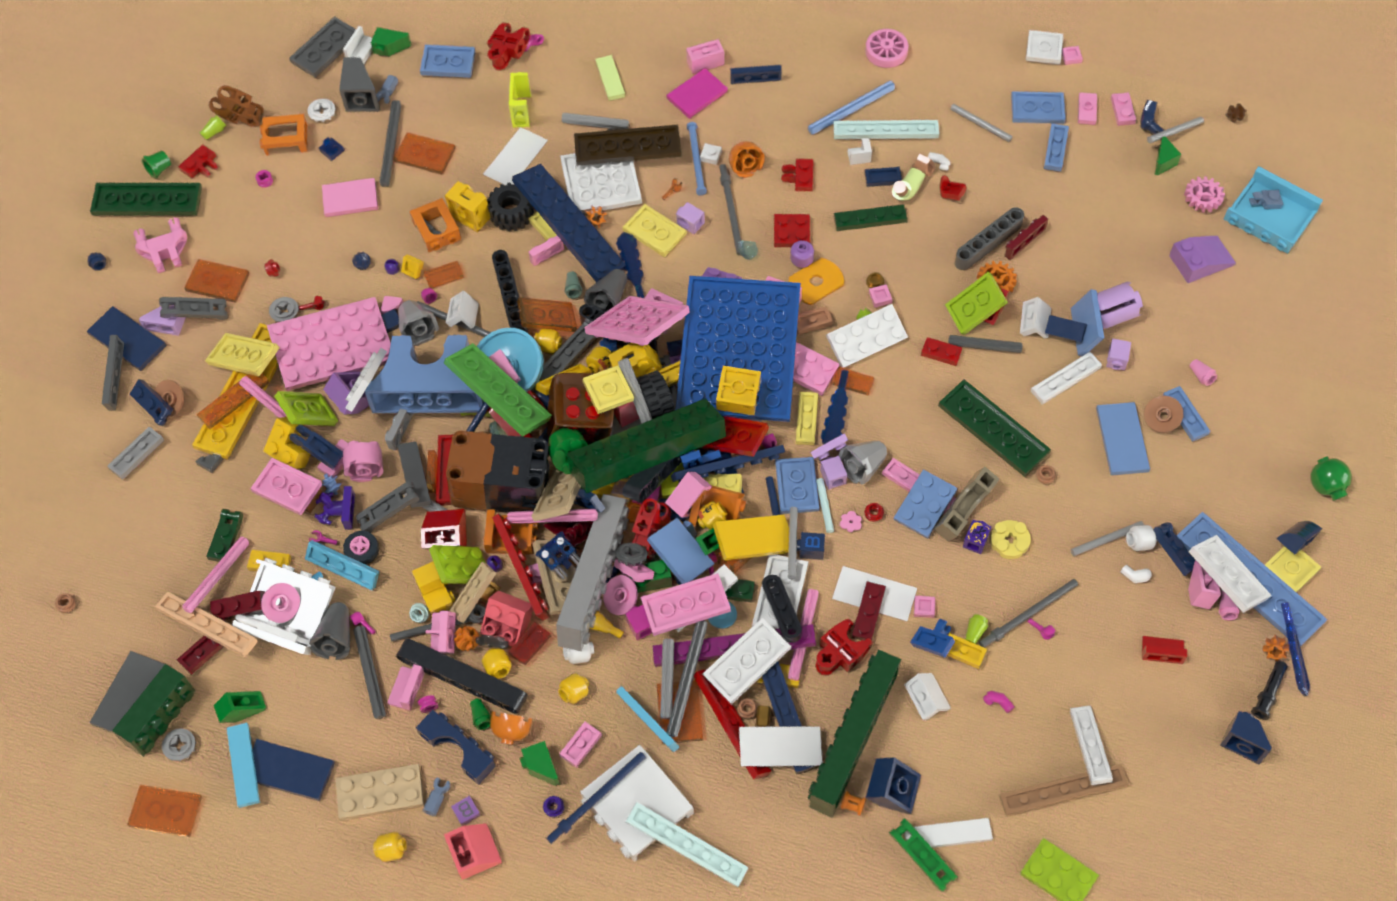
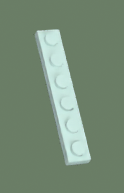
[833,120,939,139]
[625,802,749,887]

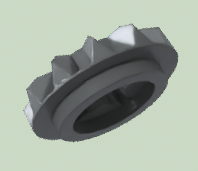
[615,543,647,566]

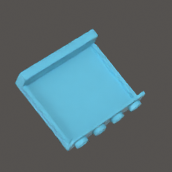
[1224,166,1323,254]

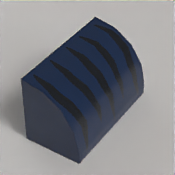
[1276,521,1322,554]

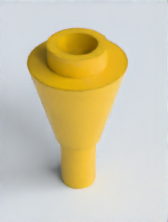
[590,611,624,639]

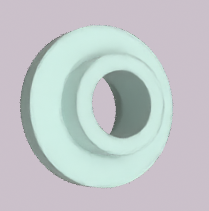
[409,603,429,623]

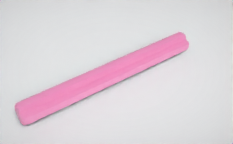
[507,509,598,523]
[182,537,249,613]
[788,589,819,681]

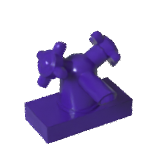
[314,486,355,530]

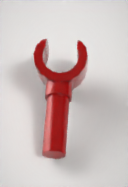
[298,296,325,310]

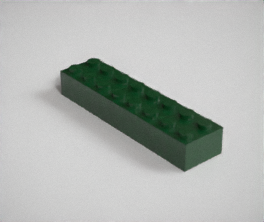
[567,398,726,494]
[807,649,901,818]

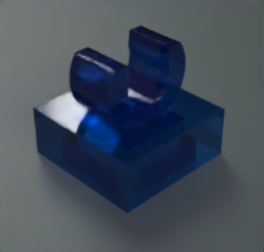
[319,137,344,161]

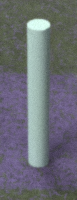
[816,478,834,533]

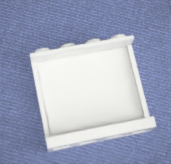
[232,558,336,655]
[580,745,694,862]

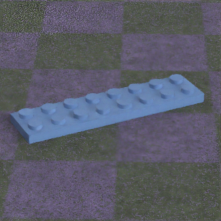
[1177,512,1327,648]

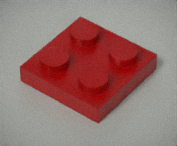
[774,214,810,248]

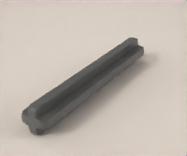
[948,335,1023,353]

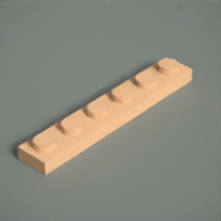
[155,592,258,657]

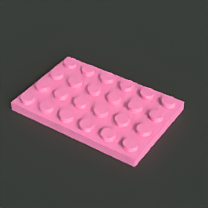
[267,297,391,391]

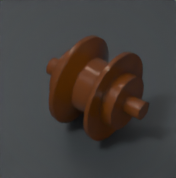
[1226,103,1247,122]

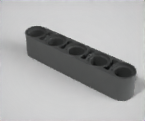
[955,207,1024,270]

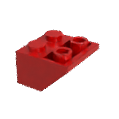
[421,509,467,551]

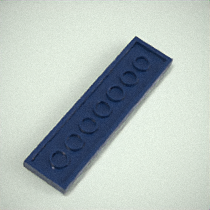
[511,164,626,282]

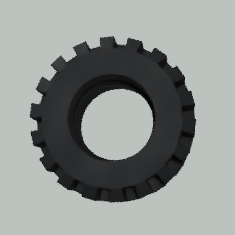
[487,183,534,231]
[636,370,674,419]

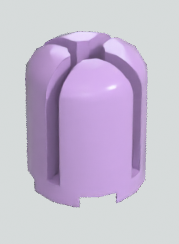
[1097,281,1143,328]

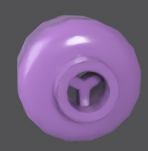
[790,240,814,268]

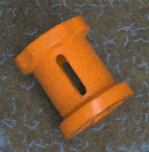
[840,791,866,816]

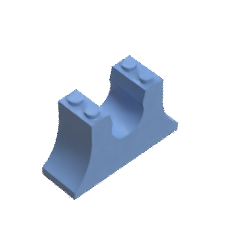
[364,335,484,413]

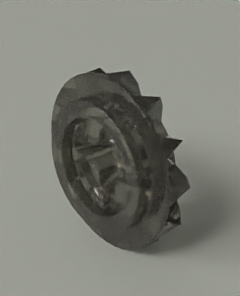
[476,635,508,649]

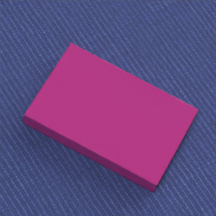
[666,68,728,119]

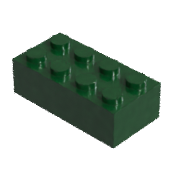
[112,664,195,757]

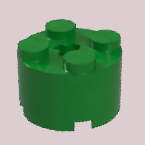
[548,428,588,474]

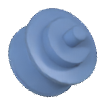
[322,473,342,495]

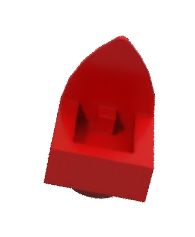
[939,175,967,201]

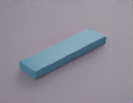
[305,540,380,590]
[616,686,679,752]
[227,723,260,808]

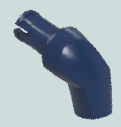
[1140,100,1164,135]

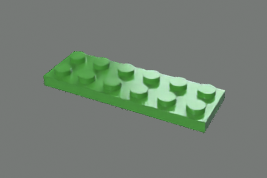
[444,343,552,437]

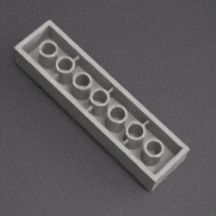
[556,494,629,652]

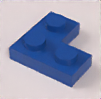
[680,450,722,470]

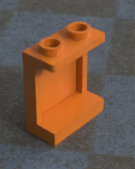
[689,485,746,526]
[484,510,539,554]

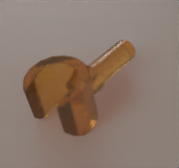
[661,178,682,201]

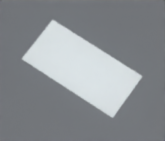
[483,127,548,185]
[832,566,917,621]
[739,727,822,766]

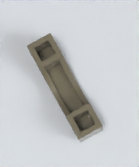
[934,466,999,542]

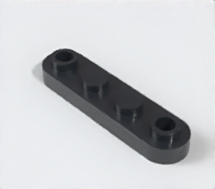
[762,575,803,643]

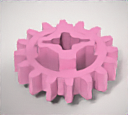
[1184,176,1225,213]

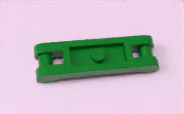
[889,818,958,892]

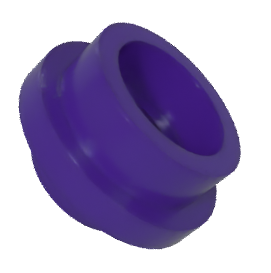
[543,796,564,817]

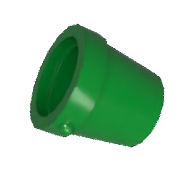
[141,150,171,178]

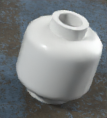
[1126,525,1157,551]
[563,641,594,664]

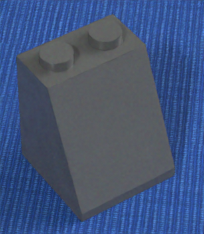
[339,57,380,112]

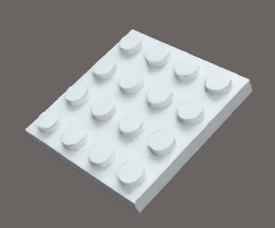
[560,153,642,214]

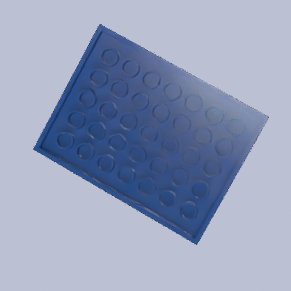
[675,276,801,422]

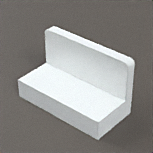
[343,26,373,64]
[446,290,479,329]
[1020,297,1051,339]
[904,673,951,720]

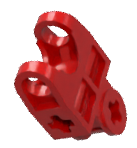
[486,22,530,70]
[632,498,671,560]
[815,619,873,676]

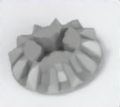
[269,297,299,323]
[162,729,196,761]

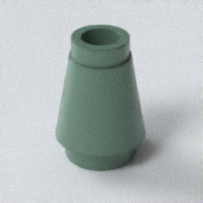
[564,271,583,299]

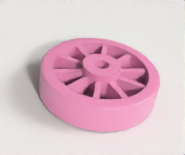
[865,29,908,68]

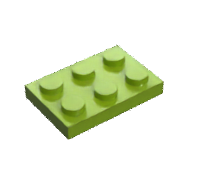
[945,272,1008,335]
[274,391,338,426]
[429,545,486,584]
[1020,838,1099,901]

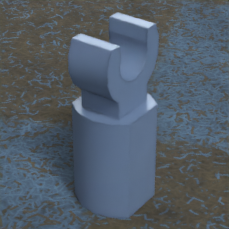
[376,75,399,104]
[422,777,451,817]

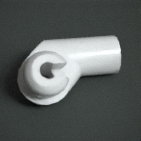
[928,152,951,171]

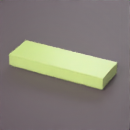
[595,55,625,101]

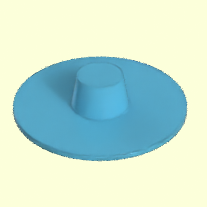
[708,602,737,629]

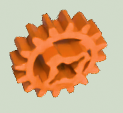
[977,260,1017,294]

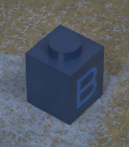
[797,532,825,560]

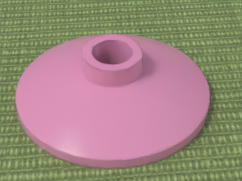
[603,575,638,615]
[261,583,300,623]

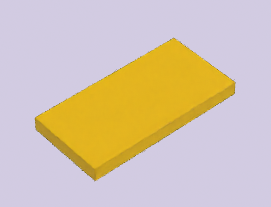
[713,515,789,561]

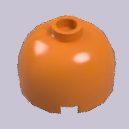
[729,141,765,178]
[490,711,533,745]

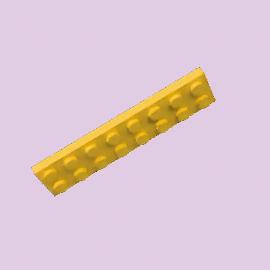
[192,323,279,460]

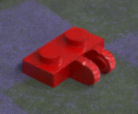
[178,144,218,179]
[781,158,813,192]

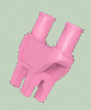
[133,218,187,273]

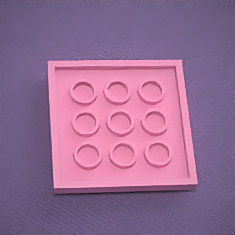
[584,296,690,346]

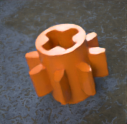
[585,205,607,228]
[454,626,479,651]
[1263,634,1290,661]

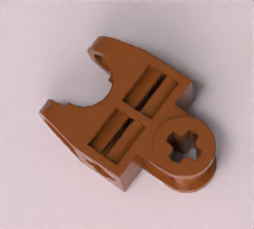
[208,85,264,127]

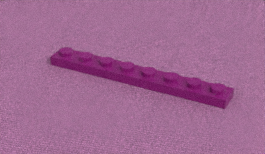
[652,624,816,667]

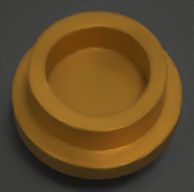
[866,272,884,289]

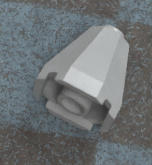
[399,300,439,346]
[839,440,887,484]

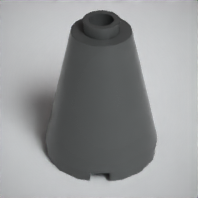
[584,269,628,312]
[309,602,350,660]

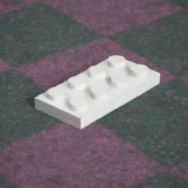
[826,304,908,368]
[345,348,387,412]
[1189,535,1271,613]
[752,555,808,629]
[703,618,791,705]

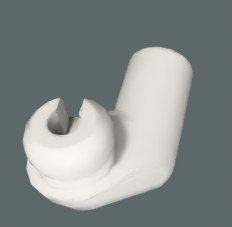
[1120,564,1152,583]

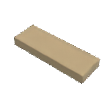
[450,562,496,623]

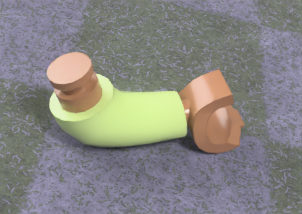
[892,154,936,201]

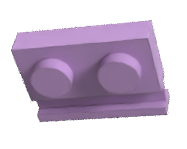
[811,433,848,460]

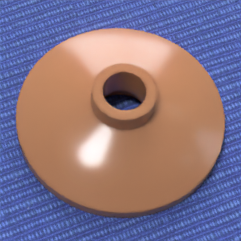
[155,380,184,417]
[1144,396,1183,433]

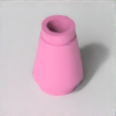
[1189,359,1217,386]
[1219,590,1240,621]

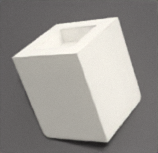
[847,138,872,165]

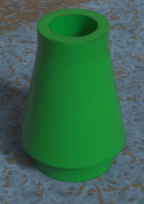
[470,698,491,730]

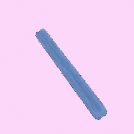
[808,81,895,135]

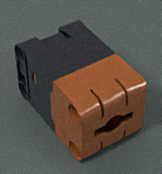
[446,430,550,512]

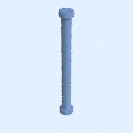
[687,122,707,196]

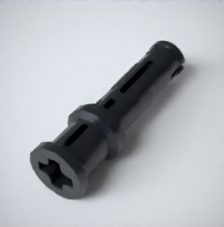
[1251,661,1288,720]

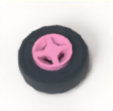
[343,531,379,565]

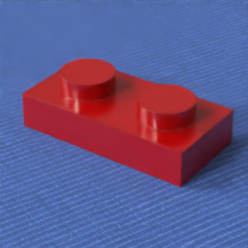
[921,337,962,366]

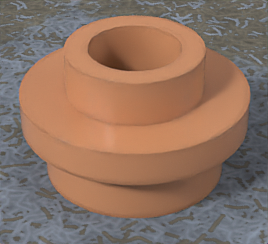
[1036,465,1056,484]
[55,593,76,613]
[737,698,757,719]

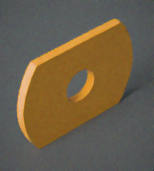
[789,258,844,305]

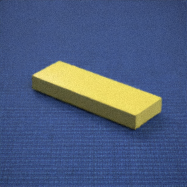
[795,392,818,446]

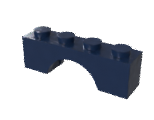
[416,709,496,785]

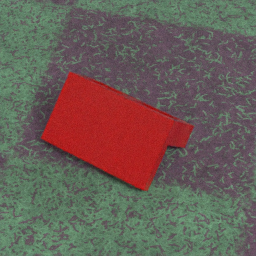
[1142,636,1187,664]

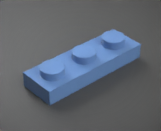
[1044,123,1069,172]
[1162,386,1210,442]

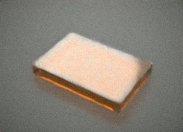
[393,132,456,175]
[184,259,250,303]
[517,297,577,332]
[657,680,703,745]
[127,785,202,837]

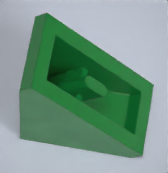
[1154,136,1181,175]

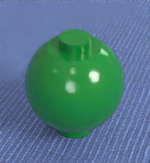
[1310,456,1352,501]

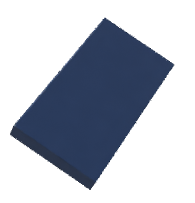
[87,306,166,371]
[252,739,335,802]

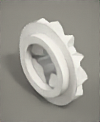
[308,99,336,123]

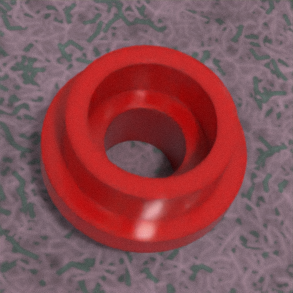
[264,259,280,277]
[864,503,884,522]

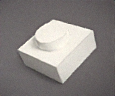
[700,143,722,165]

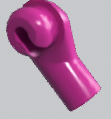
[524,34,544,52]
[983,690,1015,713]

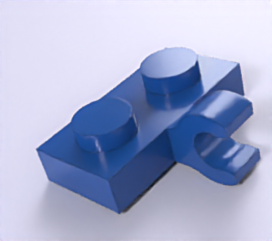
[910,619,955,658]

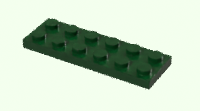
[90,183,202,216]
[938,379,1051,477]

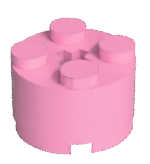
[343,441,383,482]

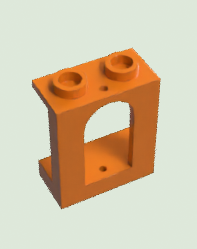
[260,114,308,156]
[409,198,461,253]

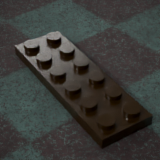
[574,124,682,166]

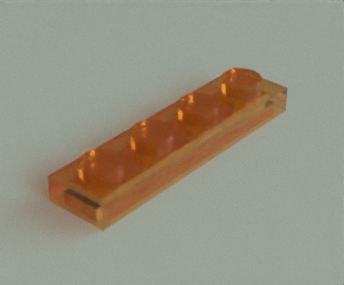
[196,373,269,429]

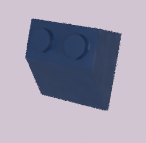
[1220,711,1272,765]
[866,757,921,814]

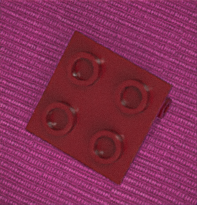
[544,521,593,547]

